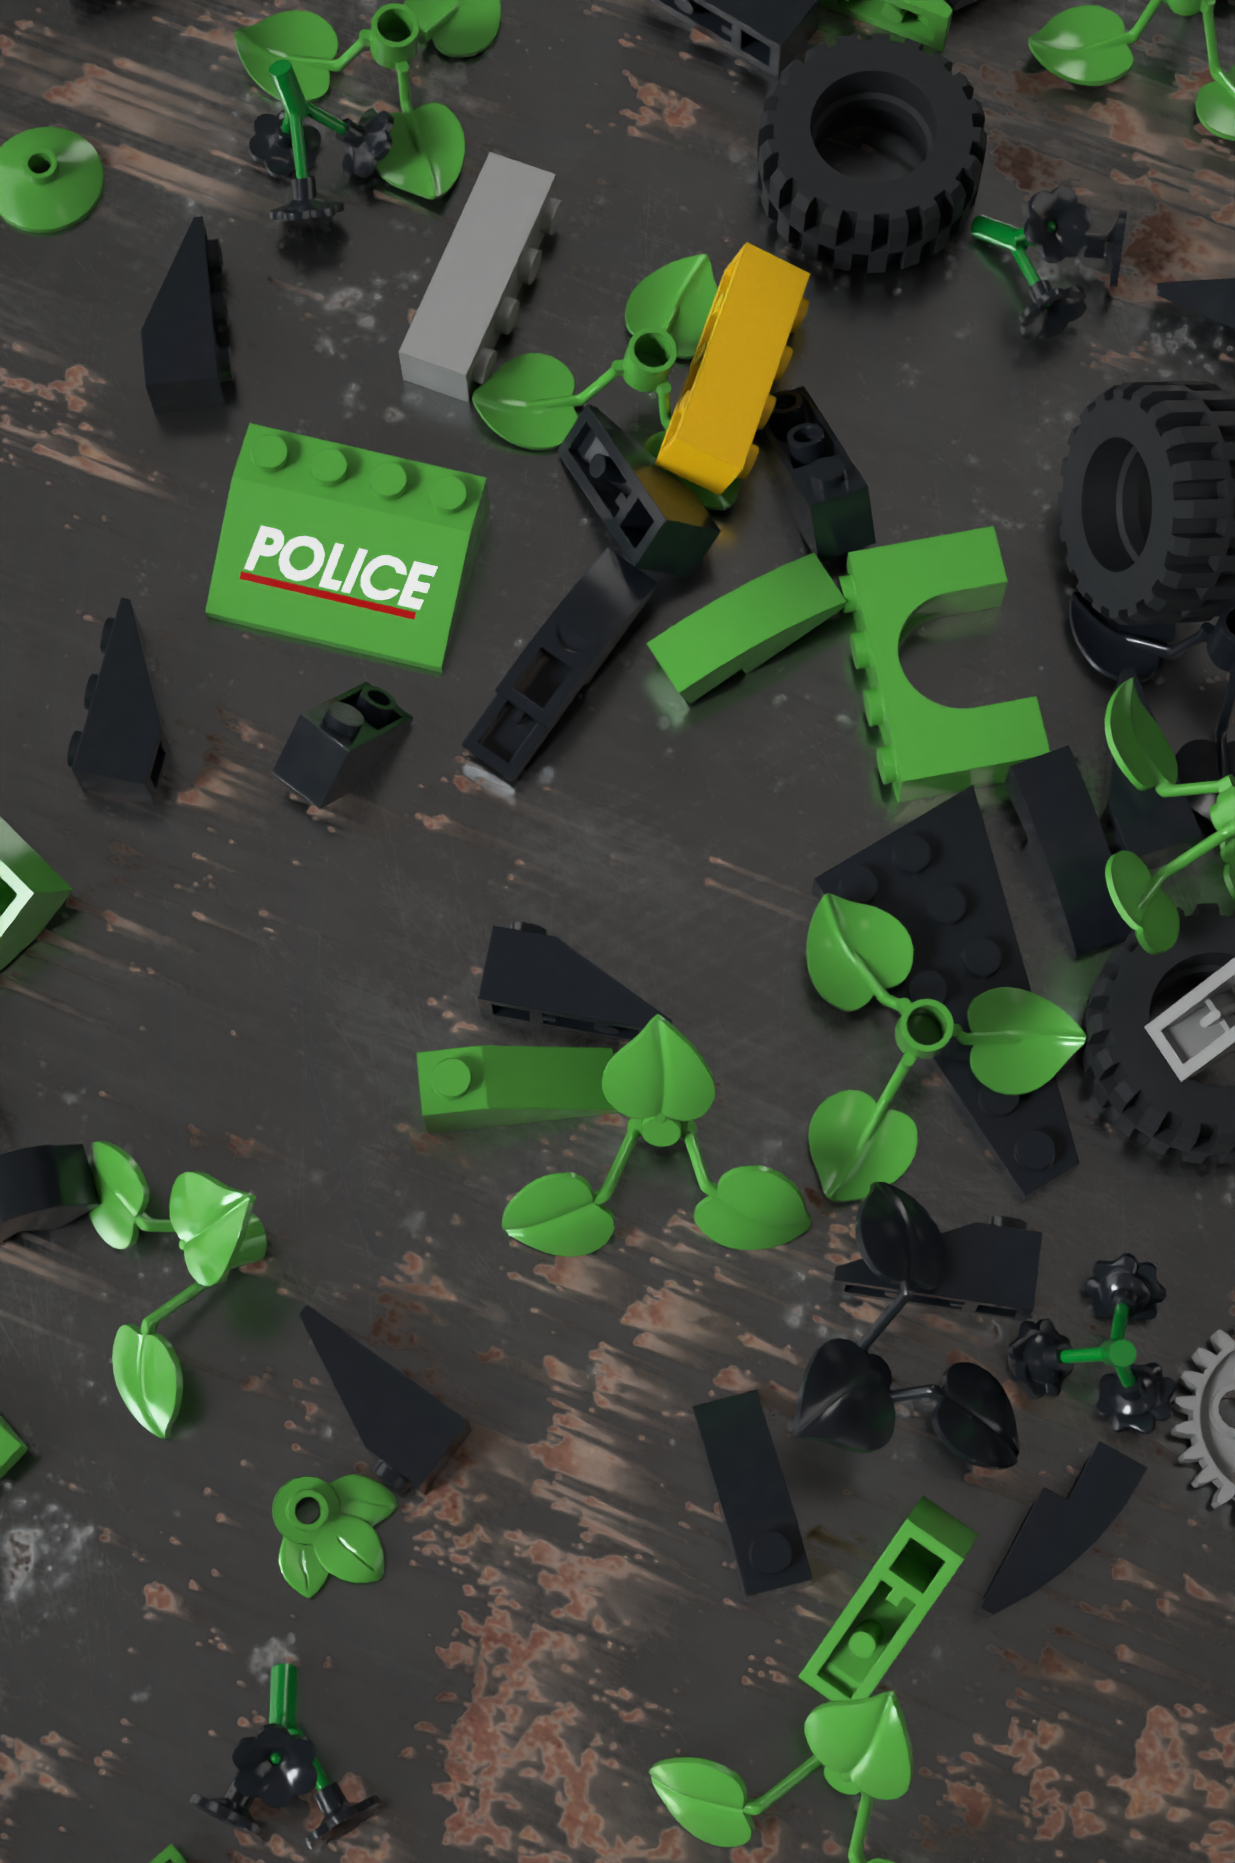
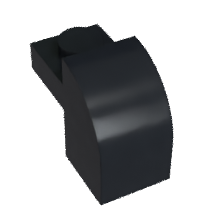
[0,1143,101,1242]

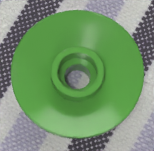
[0,127,105,234]

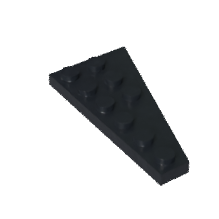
[813,785,1080,1202]

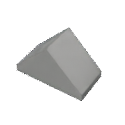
[1144,957,1235,1082]

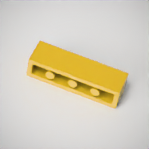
[655,242,810,496]

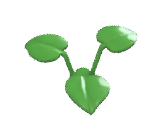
[234,0,501,200]
[1028,0,1235,141]
[473,254,741,510]
[1105,677,1235,955]
[806,893,1086,1202]
[502,1014,812,1257]
[88,1140,267,1439]
[649,1691,914,1863]

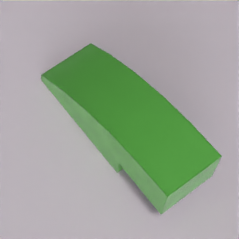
[646,553,848,704]

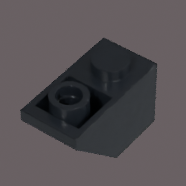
[272,682,414,809]

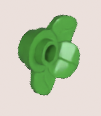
[272,1474,398,1598]

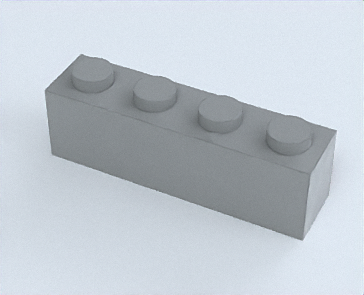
[399,152,564,403]

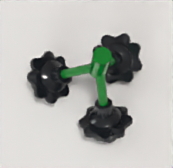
[1007,1253,1176,1434]

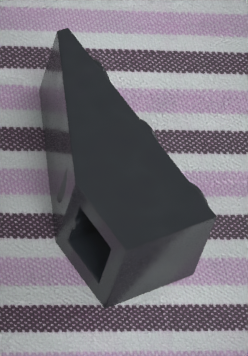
[140,216,234,413]
[757,386,876,562]
[67,598,170,806]

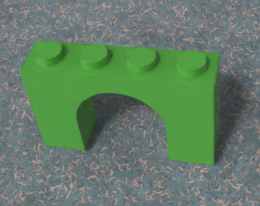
[837,526,1051,803]

